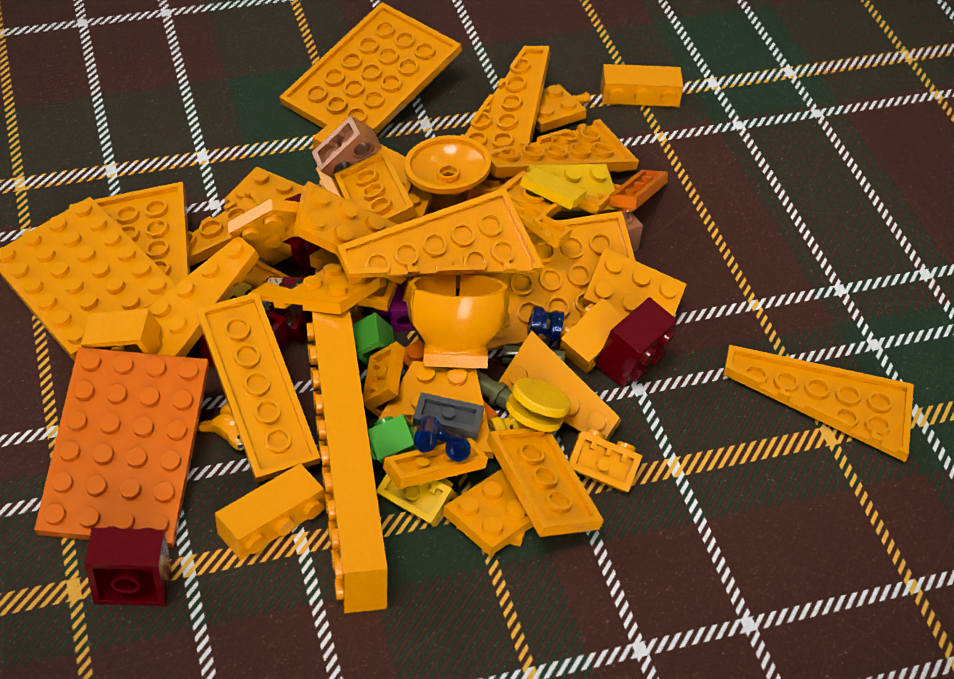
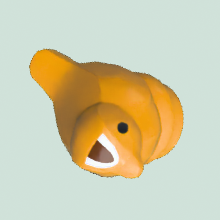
[198,401,244,450]

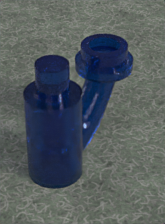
[413,416,471,461]

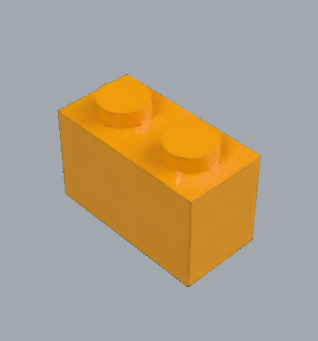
[559,298,625,374]
[81,308,162,354]

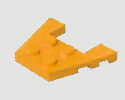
[495,171,610,249]
[227,198,299,266]
[248,248,380,314]
[368,361,494,459]

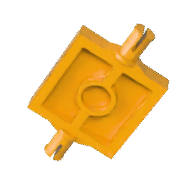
[535,84,591,133]

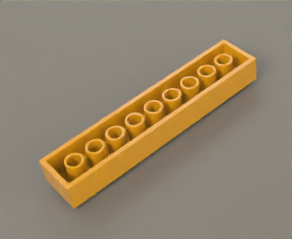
[306,308,388,613]

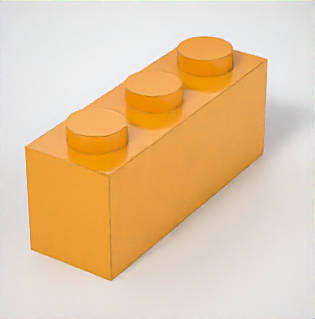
[601,64,683,107]
[215,463,325,560]

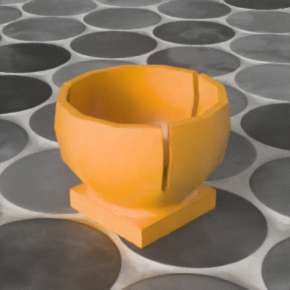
[406,274,509,368]

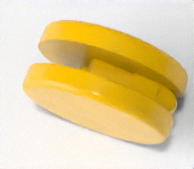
[506,377,570,432]

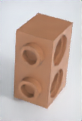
[312,115,382,180]

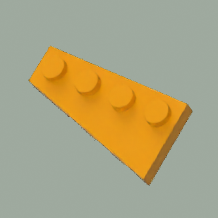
[188,187,263,267]
[499,330,621,441]

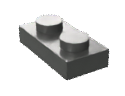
[413,392,484,440]

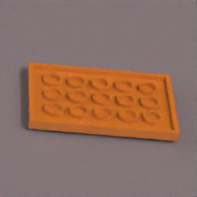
[34,347,209,548]

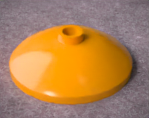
[404,135,491,195]

